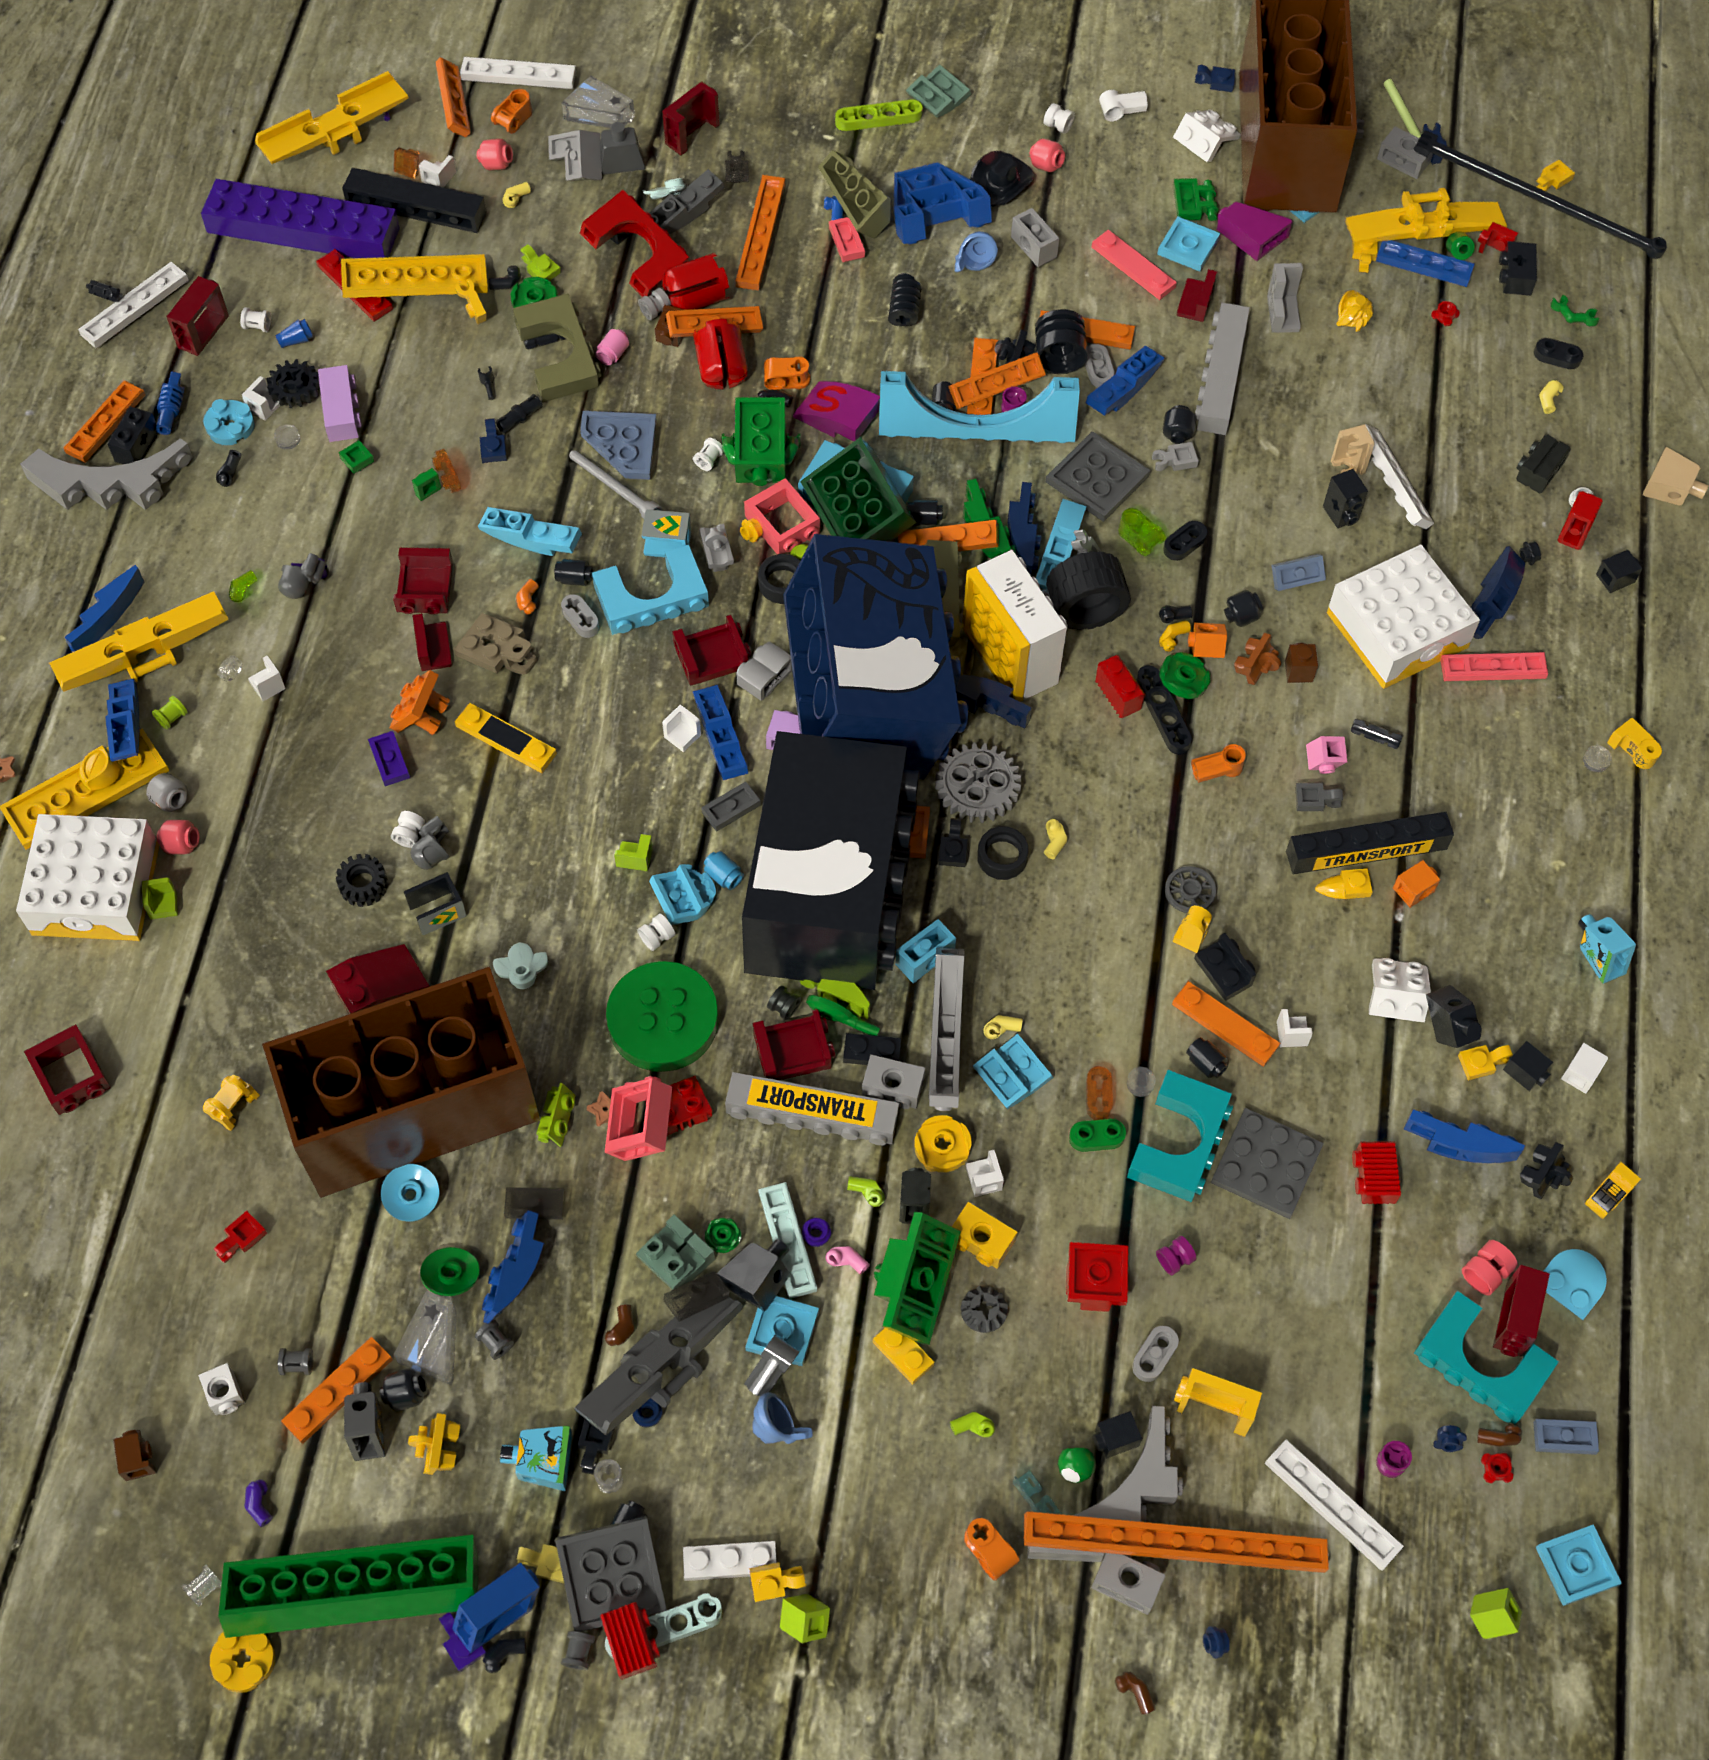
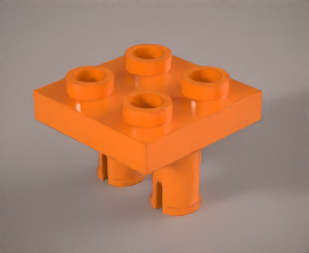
[389,670,450,735]

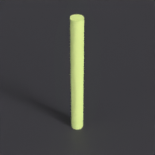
[1384,79,1421,138]

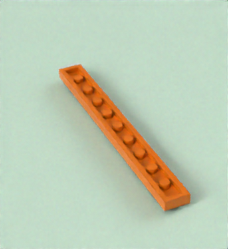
[1024,1511,1329,1573]

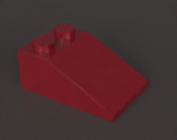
[326,944,430,1014]

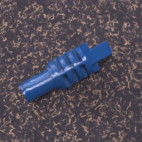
[156,372,185,435]

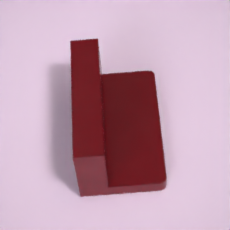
[1176,269,1217,322]
[412,613,452,671]

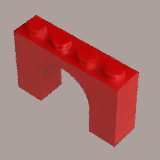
[580,190,689,297]

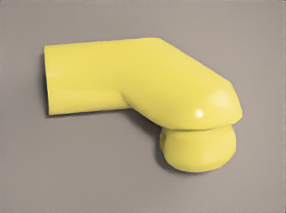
[503,182,531,208]
[1539,380,1564,414]
[1044,819,1067,859]
[983,1015,1023,1039]

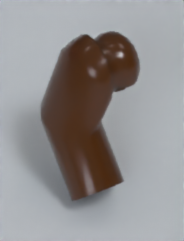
[605,1304,635,1346]
[1478,1424,1522,1447]
[1115,1672,1156,1715]

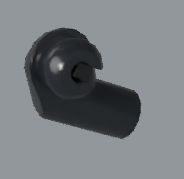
[757,389,793,407]
[216,450,242,487]
[1159,605,1192,623]
[483,1638,526,1673]

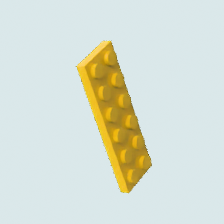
[341,254,488,298]
[0,728,169,850]

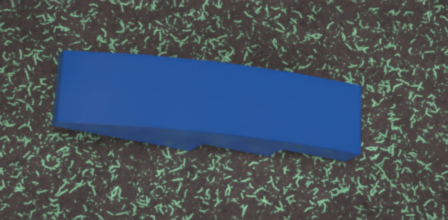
[65,565,144,652]
[105,679,140,762]
[693,685,748,780]

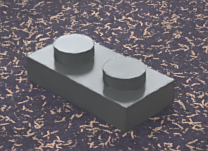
[701,781,761,832]

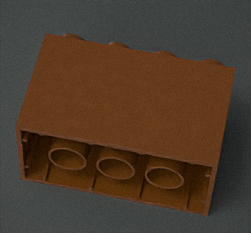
[1239,0,1357,213]
[262,966,541,1198]

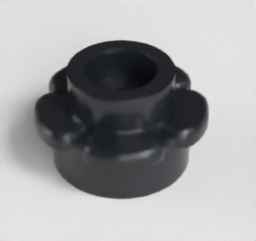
[1519,541,1541,566]

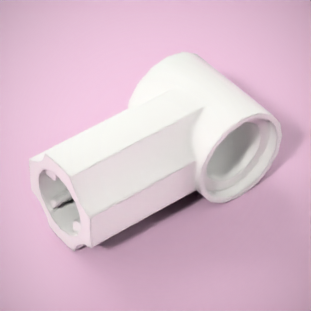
[1099,90,1148,121]

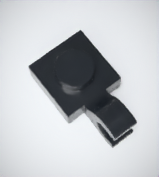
[939,818,968,867]
[578,1419,615,1475]

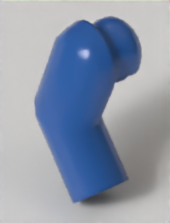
[824,196,843,221]

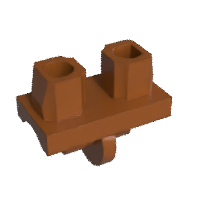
[1234,633,1281,685]

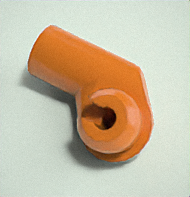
[516,579,539,614]

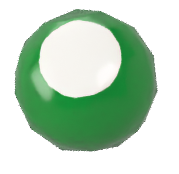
[1057,1448,1096,1483]

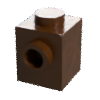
[1285,643,1318,683]

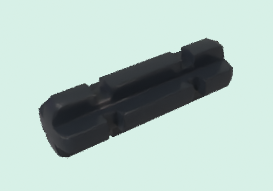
[86,280,123,302]
[523,333,566,350]
[1351,718,1403,749]

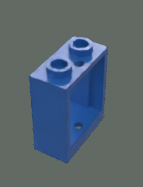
[452,1563,539,1654]

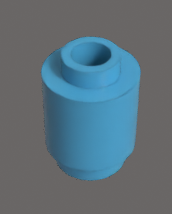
[704,851,744,890]

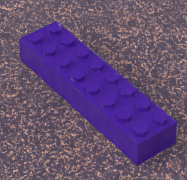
[201,179,400,258]

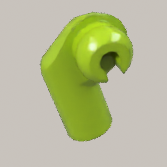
[847,1176,885,1207]
[949,1412,995,1438]

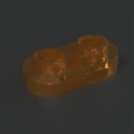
[432,448,461,493]

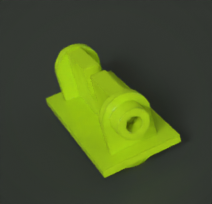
[536,1083,576,1147]

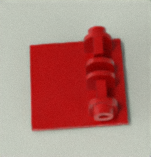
[645,1076,712,1136]

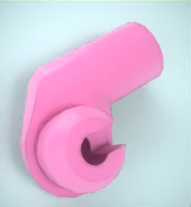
[825,1246,870,1275]

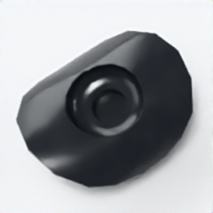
[970,151,1035,207]

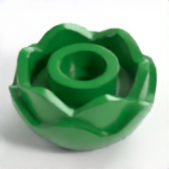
[704,1218,741,1253]

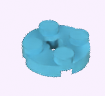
[203,399,255,445]

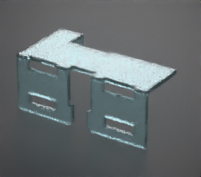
[1013,1471,1061,1514]

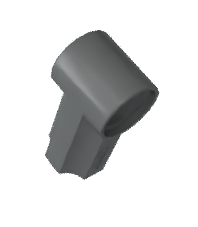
[744,1334,800,1396]

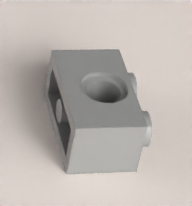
[1377,126,1433,179]
[1011,208,1059,267]
[862,1055,925,1109]
[1091,1553,1165,1615]

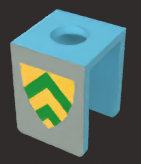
[641,510,691,557]

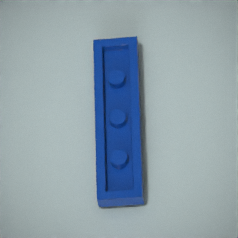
[1376,240,1474,287]

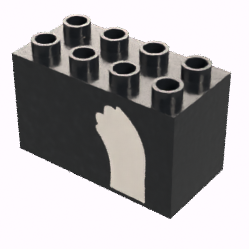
[742,731,919,990]

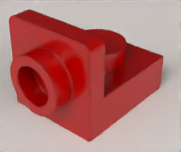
[1478,222,1518,254]

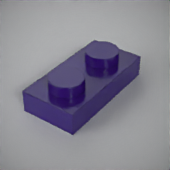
[368,731,410,786]

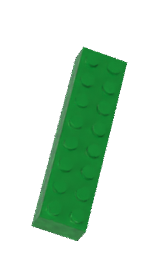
[218,1535,478,1638]

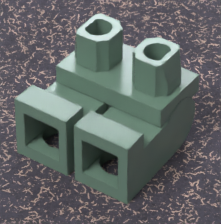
[636,1214,715,1293]

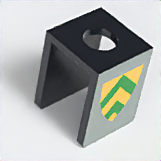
[404,872,467,935]

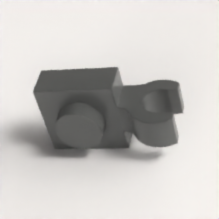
[1295,783,1343,811]

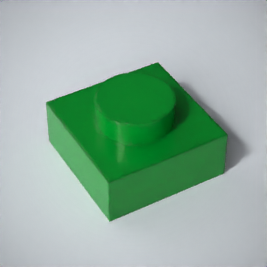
[338,440,374,474]
[412,468,441,501]

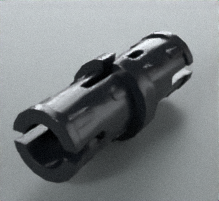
[495,394,543,434]

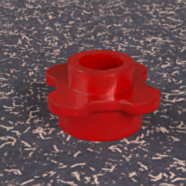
[1431,301,1460,326]
[1481,1453,1514,1484]

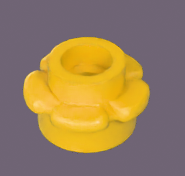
[740,518,763,543]

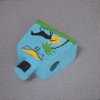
[1578,914,1636,984]
[500,1426,573,1491]

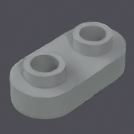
[1085,344,1114,387]
[1132,1326,1179,1382]

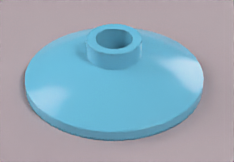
[381,1164,439,1222]

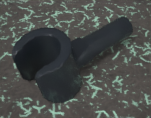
[478,366,494,400]

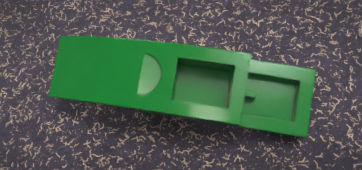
[963,479,1016,559]

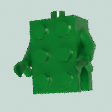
[721,397,801,486]

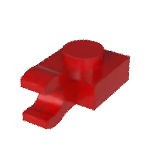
[214,1210,267,1263]

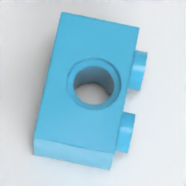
[895,919,956,983]

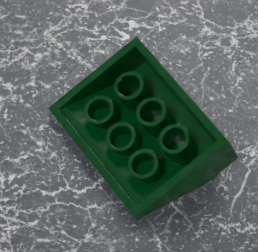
[800,437,916,541]

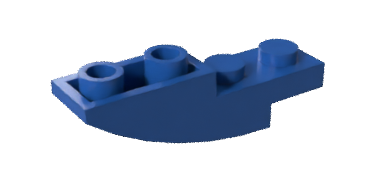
[1085,345,1164,416]
[1404,1109,1525,1163]
[482,1210,544,1324]

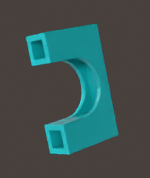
[1127,1070,1234,1203]
[1414,1290,1559,1425]

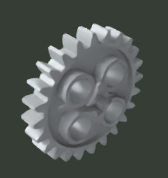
[935,742,1021,823]

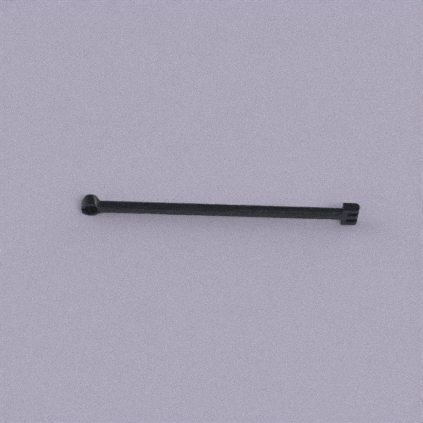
[1414,130,1667,259]

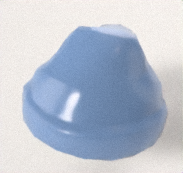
[955,231,998,272]
[752,1392,813,1444]

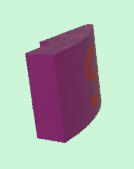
[793,381,880,441]

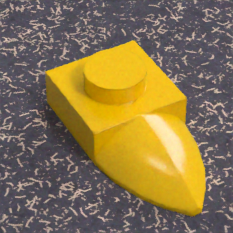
[1315,868,1372,899]

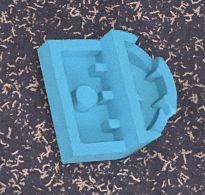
[649,864,716,925]
[1544,1249,1607,1320]

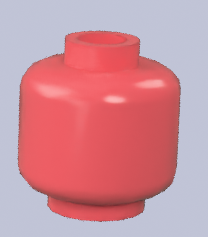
[477,139,513,171]
[1030,139,1065,172]
[156,820,200,855]

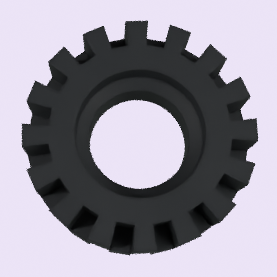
[336,854,388,907]

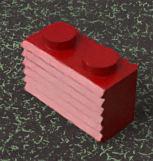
[1557,491,1603,550]
[1095,655,1145,718]
[1352,1141,1401,1204]
[600,1602,661,1680]

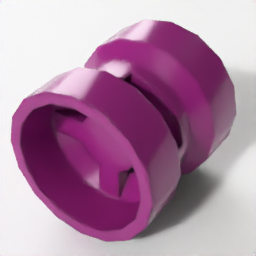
[1001,386,1027,413]
[1156,1236,1197,1276]
[1376,1441,1412,1478]

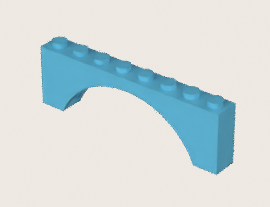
[879,371,1080,443]

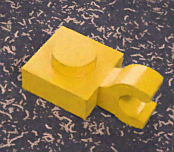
[1536,160,1575,191]
[1352,242,1378,273]
[456,279,486,324]
[1458,1045,1513,1081]
[749,1562,806,1602]

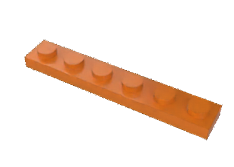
[735,175,785,291]

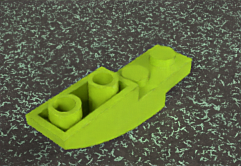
[784,978,870,1019]

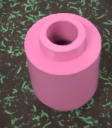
[596,329,629,365]

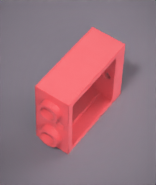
[744,478,820,554]
[604,1076,672,1161]

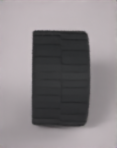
[1046,551,1131,630]

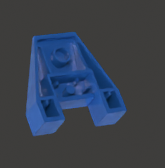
[894,162,992,244]

